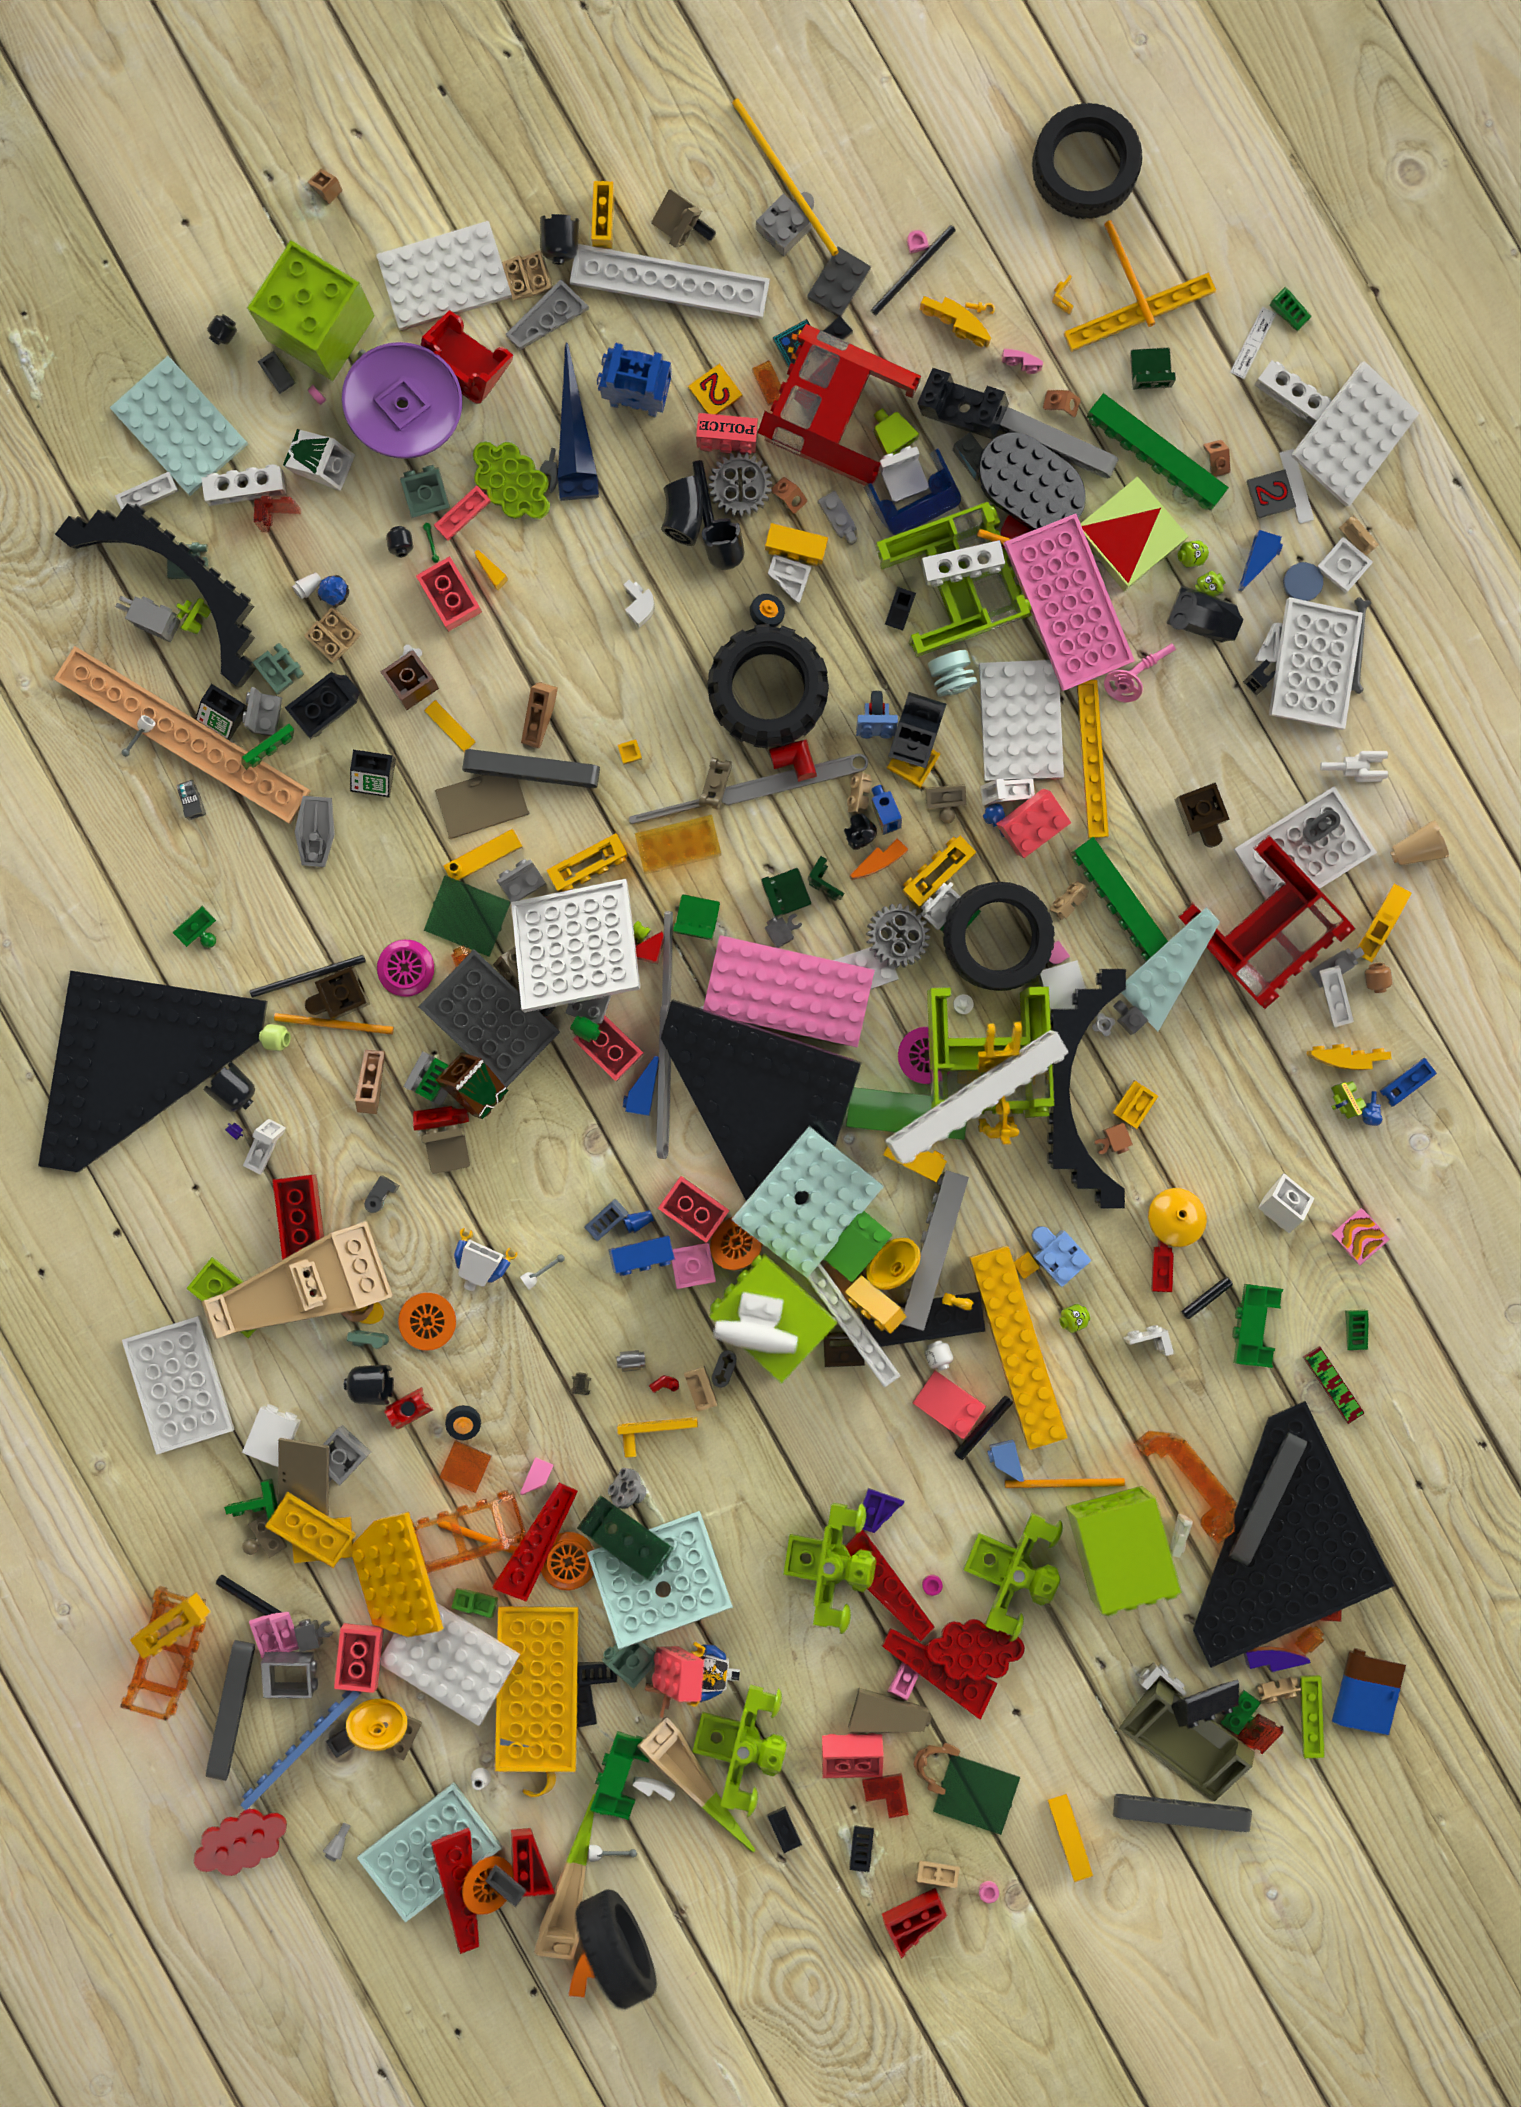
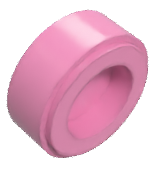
[308,385,326,405]
[979,1881,999,1903]

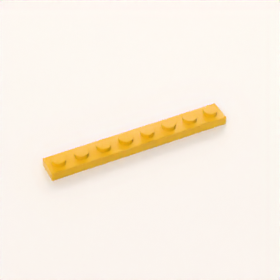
[1063,272,1216,352]
[1077,680,1109,839]

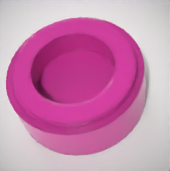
[922,1575,943,1596]

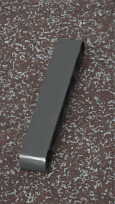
[462,749,600,788]
[1229,1432,1307,1566]
[206,1640,255,1781]
[1113,1794,1252,1832]

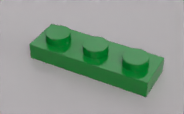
[241,724,294,770]

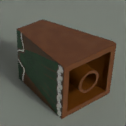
[435,1052,509,1120]

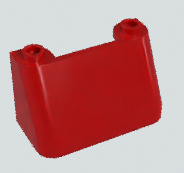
[420,310,513,404]

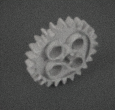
[708,452,772,518]
[866,903,930,968]

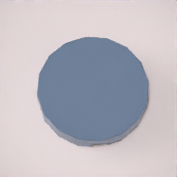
[1283,562,1323,601]

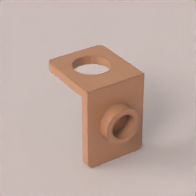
[1043,390,1080,417]
[1204,440,1231,477]
[771,477,807,514]
[645,1683,671,1719]

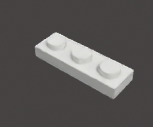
[115,472,178,511]
[1319,965,1354,1028]

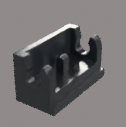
[1243,659,1276,696]

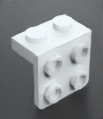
[880,446,929,502]
[921,882,960,930]

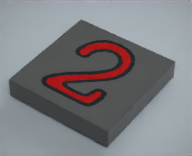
[1246,469,1296,519]

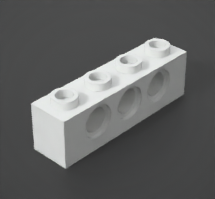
[1254,360,1332,427]
[201,464,287,506]
[921,540,1005,587]

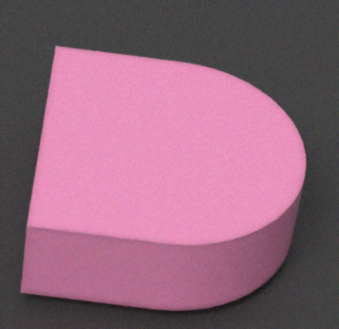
[907,230,929,254]
[1049,940,1070,964]

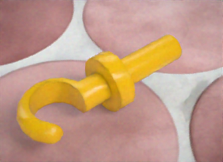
[965,302,995,314]

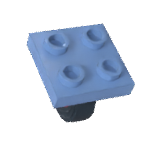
[856,691,898,739]

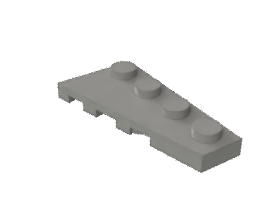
[506,279,589,350]

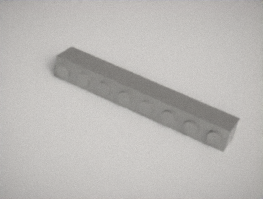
[900,1170,969,1331]

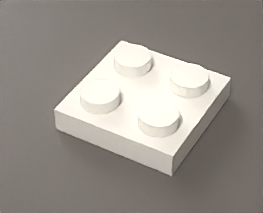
[1317,537,1373,593]

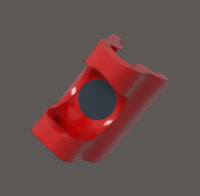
[384,1387,434,1429]

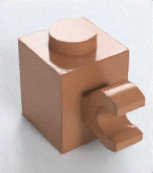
[1094,1123,1133,1154]

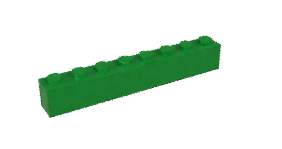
[1087,393,1229,511]
[1071,837,1168,961]

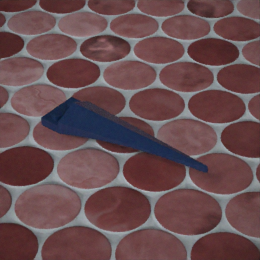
[558,342,599,501]

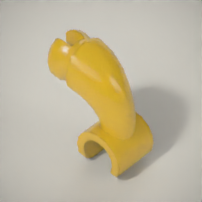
[942,1293,974,1310]

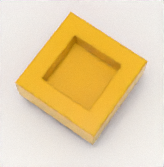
[618,739,642,765]
[1013,1251,1040,1279]

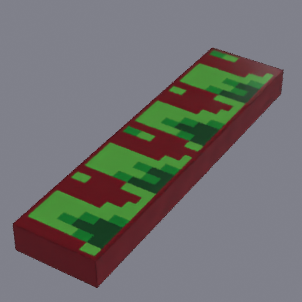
[1303,1346,1365,1424]

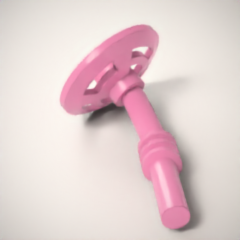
[1104,644,1176,702]

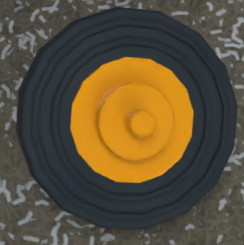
[750,593,785,627]
[445,1405,481,1441]

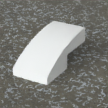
[633,1777,675,1801]

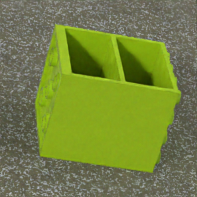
[247,240,375,381]
[709,1252,837,1384]
[1066,1486,1181,1616]

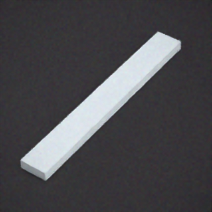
[807,1263,901,1388]

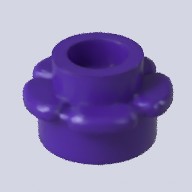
[225,1122,243,1140]

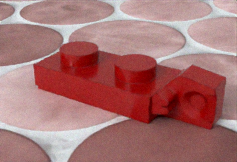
[413,1106,469,1131]
[1151,1239,1174,1292]

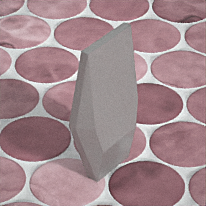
[295,796,335,867]

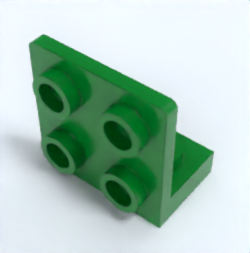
[673,894,720,941]

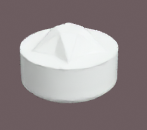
[953,994,974,1014]

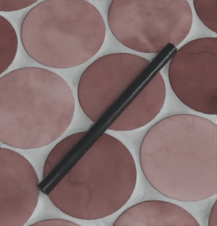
[871,225,956,316]
[250,955,366,998]

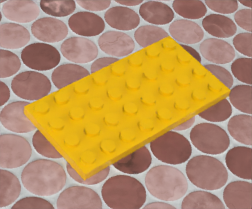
[495,1606,579,1772]

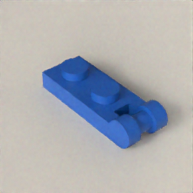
[1380,1058,1437,1107]

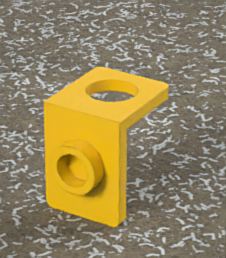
[1052,275,1074,315]

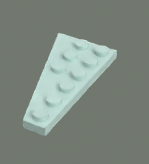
[1121,907,1220,1032]

